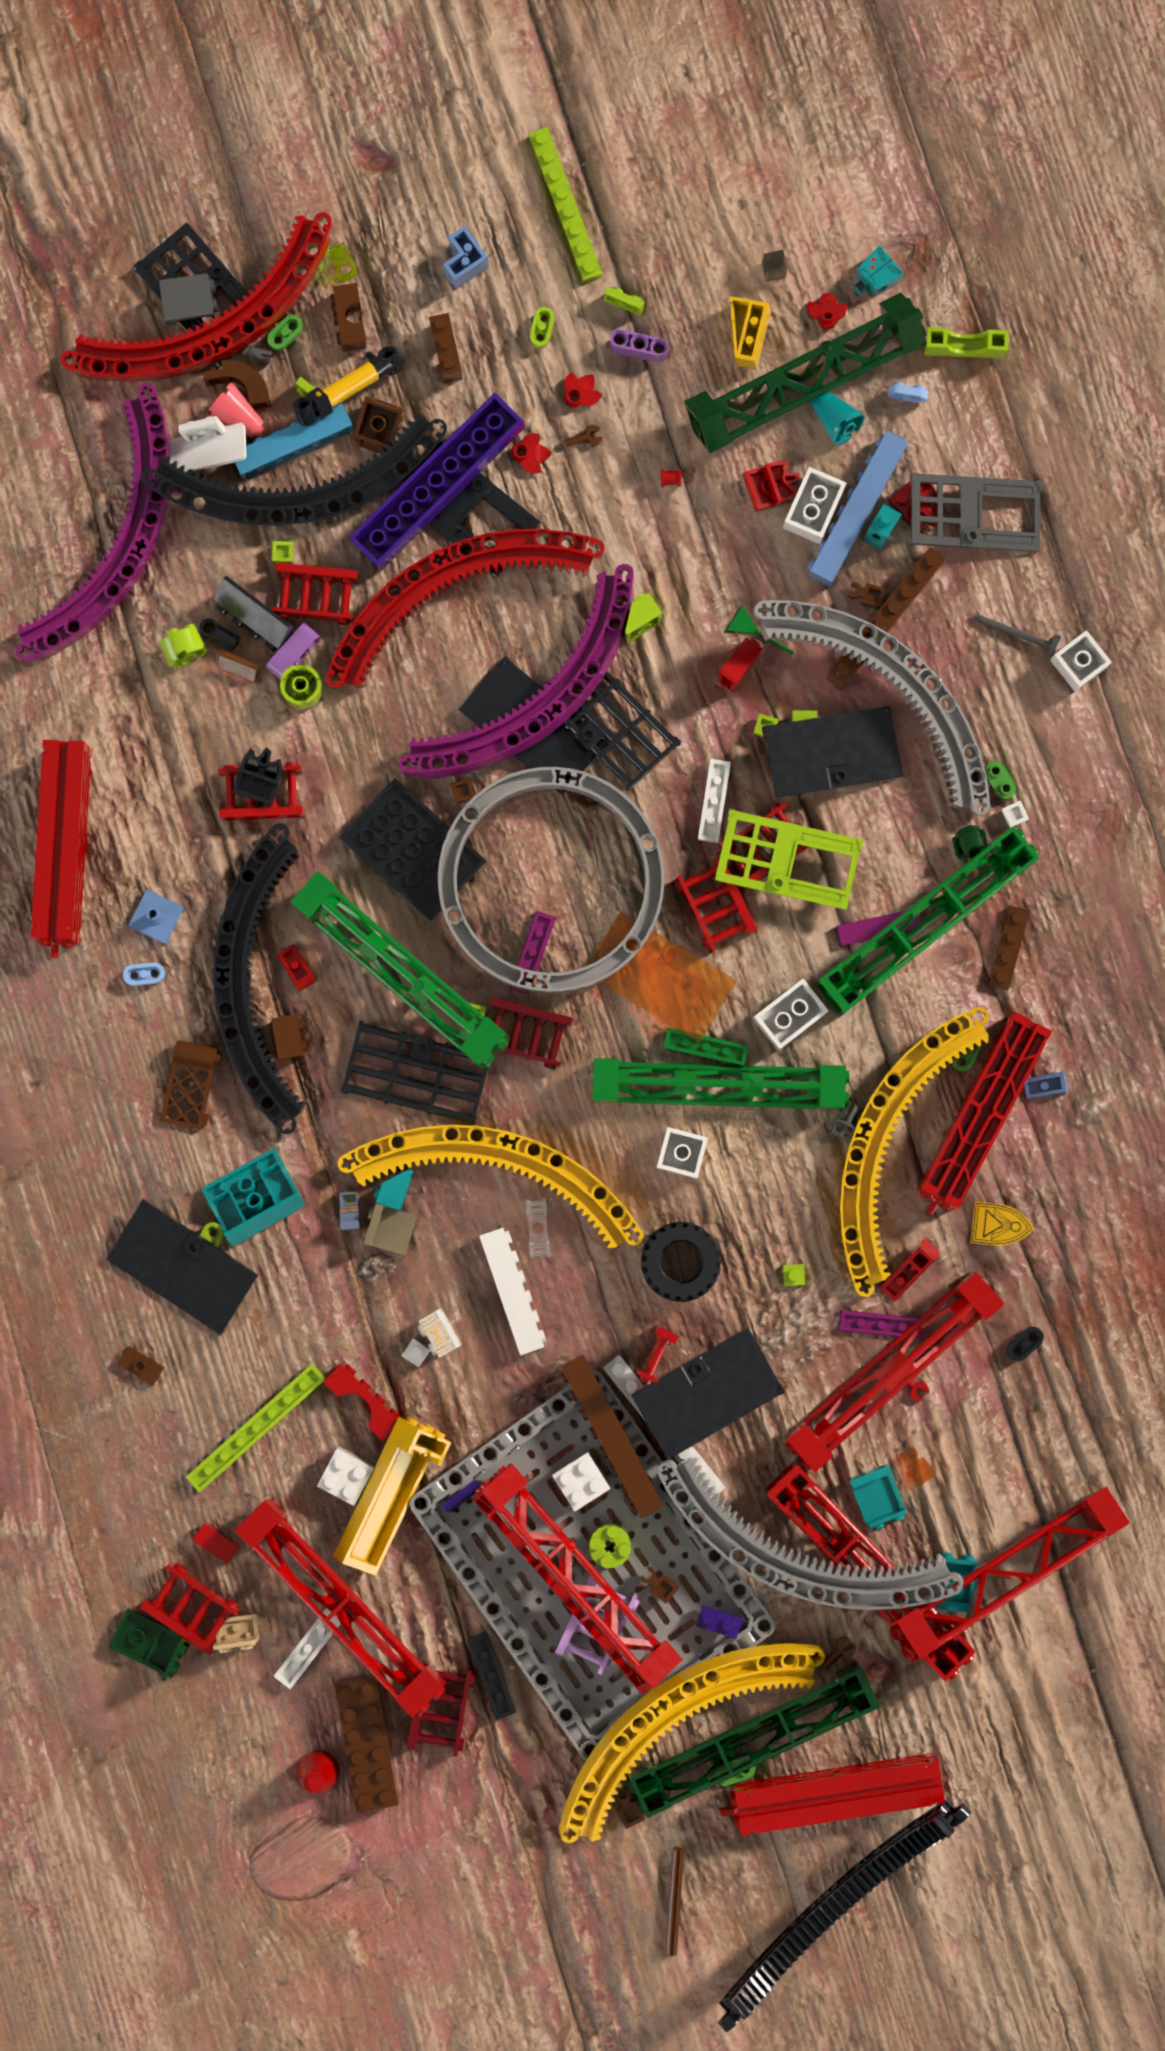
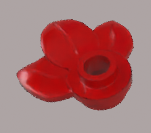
[807,292,847,330]
[564,372,602,408]
[511,433,552,474]

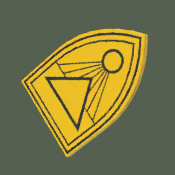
[971,1201,1035,1246]

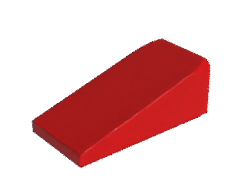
[277,944,317,991]
[192,1522,240,1564]

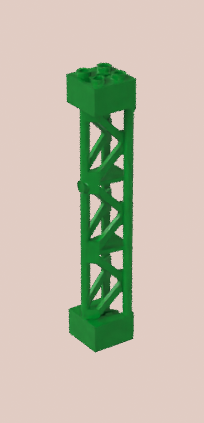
[815,826,1039,1016]
[290,871,509,1069]
[592,1058,849,1110]

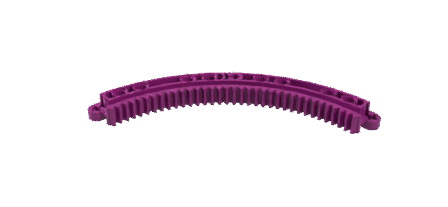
[16,383,170,663]
[399,564,634,779]

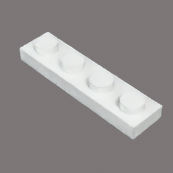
[698,759,731,844]
[274,1608,341,1689]

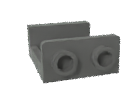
[159,273,219,326]

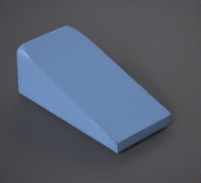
[1023,1072,1069,1100]

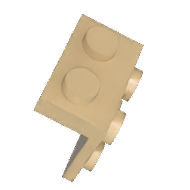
[213,1613,260,1653]

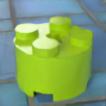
[158,623,207,669]
[280,665,323,710]
[589,1523,631,1568]

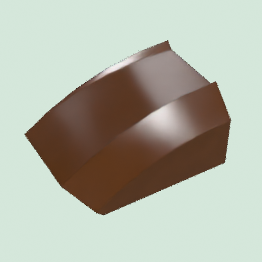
[353,396,406,454]

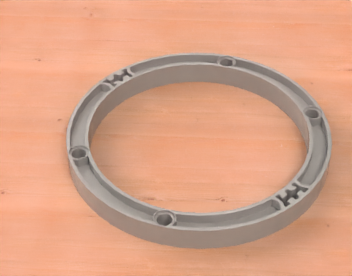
[438,767,665,994]

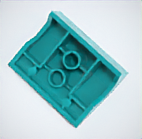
[201,1148,306,1247]

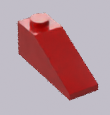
[880,1238,940,1302]

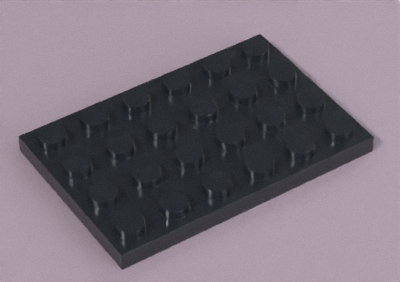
[339,778,486,922]

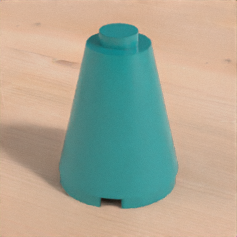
[811,392,865,445]

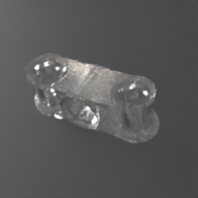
[525,1197,551,1260]

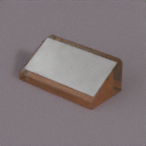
[217,650,260,683]

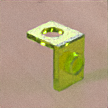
[326,242,358,282]

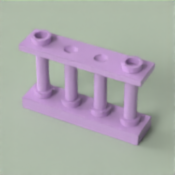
[555,1576,639,1675]

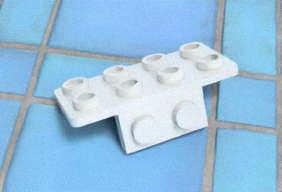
[169,416,246,472]

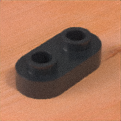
[1006,1326,1044,1361]

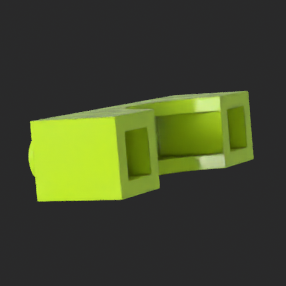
[924,327,1009,359]

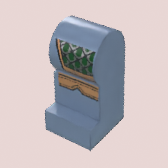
[339,1191,361,1230]

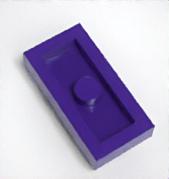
[696,1605,743,1640]

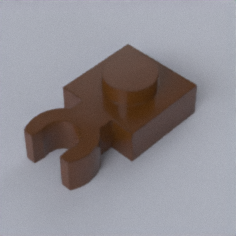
[847,582,886,609]
[640,1566,679,1604]
[614,1786,645,1829]

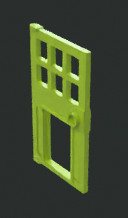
[715,809,864,910]

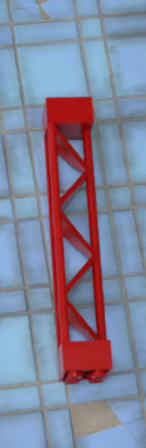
[888,1486,1130,1663]

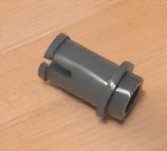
[245,345,272,364]

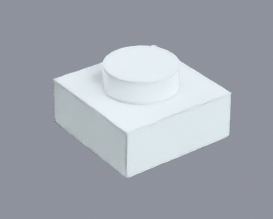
[1001,801,1029,829]
[402,1338,430,1368]

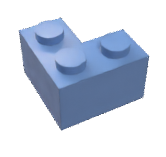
[443,225,489,289]

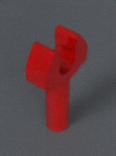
[904,1375,929,1401]

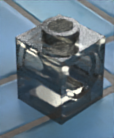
[762,250,788,282]

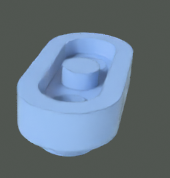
[887,382,929,403]
[123,962,165,986]

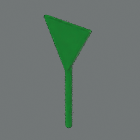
[726,605,794,655]

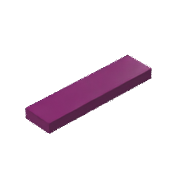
[836,910,921,946]
[509,911,556,995]
[839,1310,923,1339]

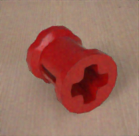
[660,468,682,488]

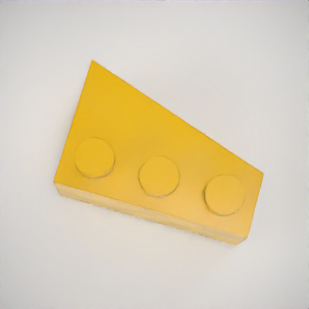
[729,296,771,370]

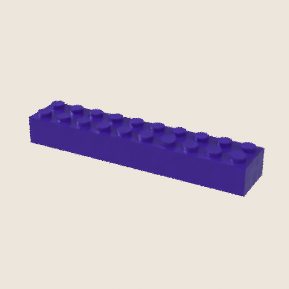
[349,392,525,571]

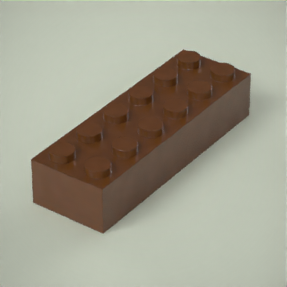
[334,1674,400,1813]

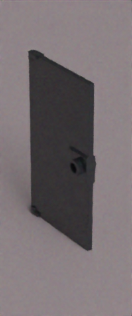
[458,656,609,796]
[762,706,903,798]
[106,1199,259,1335]
[631,1328,785,1460]

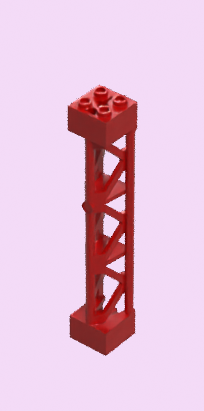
[763,1461,976,1682]
[472,1464,683,1695]

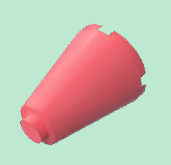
[206,382,265,439]

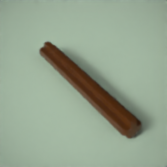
[665,1847,684,1956]

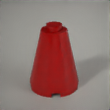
[297,1750,340,1794]

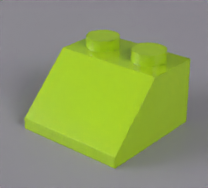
[625,593,663,644]

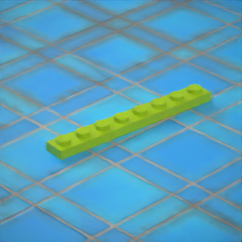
[529,127,602,283]
[186,1363,326,1493]

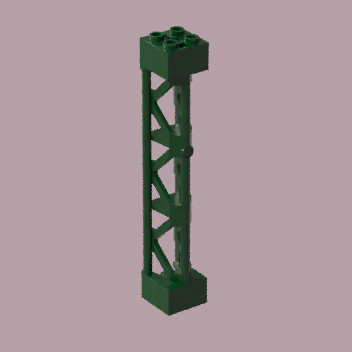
[684,292,926,453]
[627,1661,880,1818]

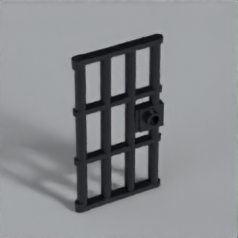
[536,669,682,791]
[341,1021,488,1126]

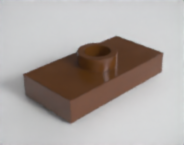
[118,1346,165,1386]

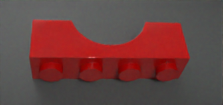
[323,1363,401,1441]

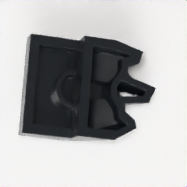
[232,747,283,806]

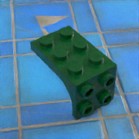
[109,1608,190,1681]

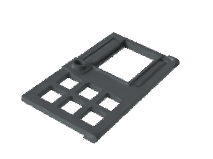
[910,473,1042,552]

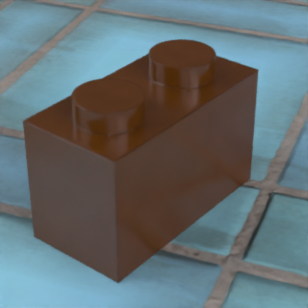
[271,1014,307,1061]

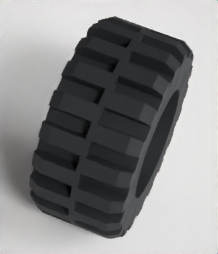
[641,1222,721,1302]

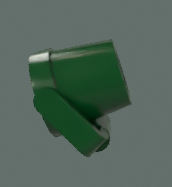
[952,825,988,859]

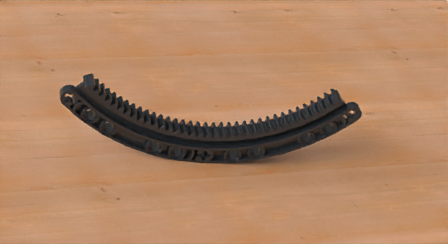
[141,414,447,526]
[213,823,306,1135]
[718,1800,971,2032]

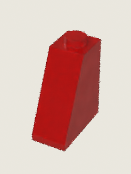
[717,637,763,693]

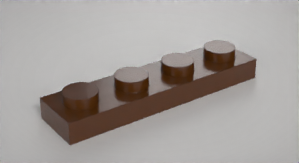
[988,905,1030,991]

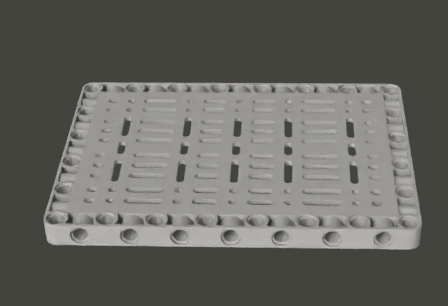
[410,1370,775,1760]

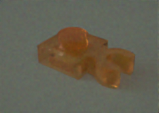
[901,1447,936,1487]

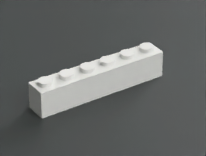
[479,1228,547,1356]

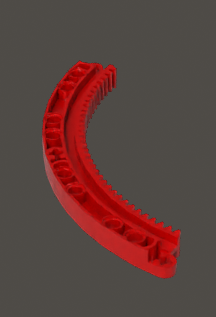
[60,212,333,382]
[326,529,605,689]

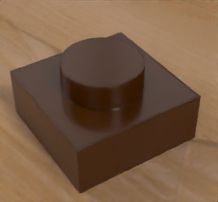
[450,778,475,804]

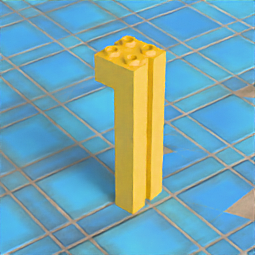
[333,1417,451,1576]

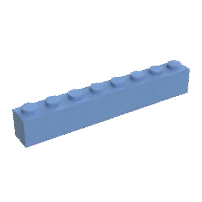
[808,430,909,587]

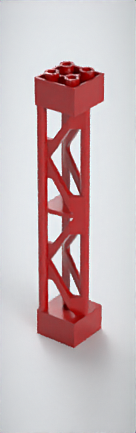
[783,1272,1005,1472]
[234,1498,447,1718]

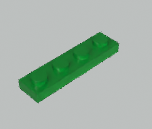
[663,1028,749,1066]

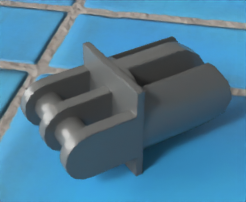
[829,1101,865,1144]

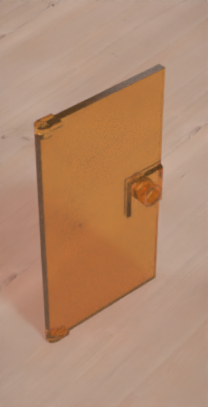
[587,912,737,1043]

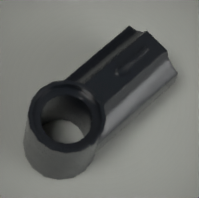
[199,618,241,653]

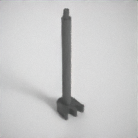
[973,615,1061,656]

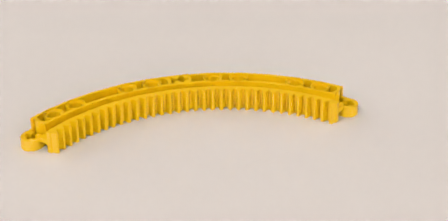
[840,1007,989,1297]
[338,1125,643,1248]
[559,1643,825,1843]

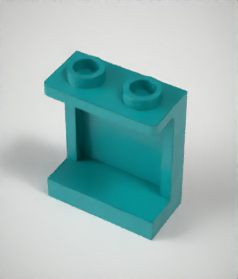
[848,1464,908,1530]
[934,1552,979,1613]

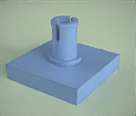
[128,889,184,944]

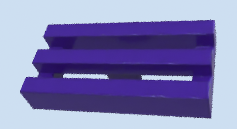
[442,1479,481,1513]

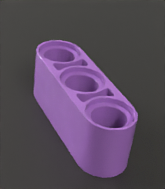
[610,329,668,363]
[266,623,321,679]

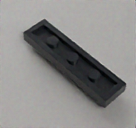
[467,1631,516,1720]

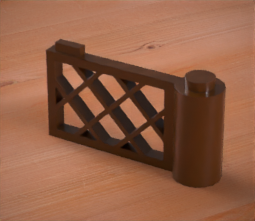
[160,1040,222,1130]

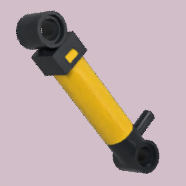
[293,346,402,426]

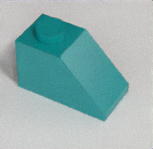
[374,1170,414,1211]

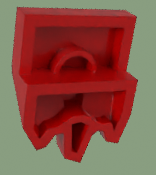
[742,461,799,512]
[889,473,945,534]

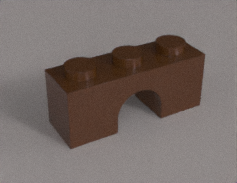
[330,283,367,352]
[429,313,463,383]

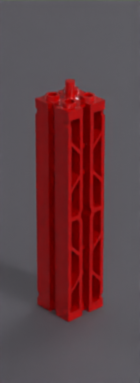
[30,739,92,958]
[916,1011,1052,1216]
[719,1752,945,1836]

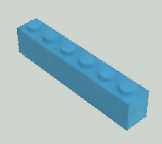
[235,403,354,481]

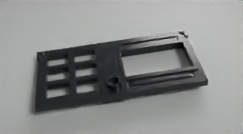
[132,222,268,368]
[393,441,541,579]

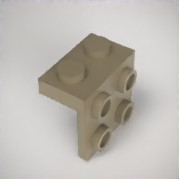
[361,1204,416,1255]

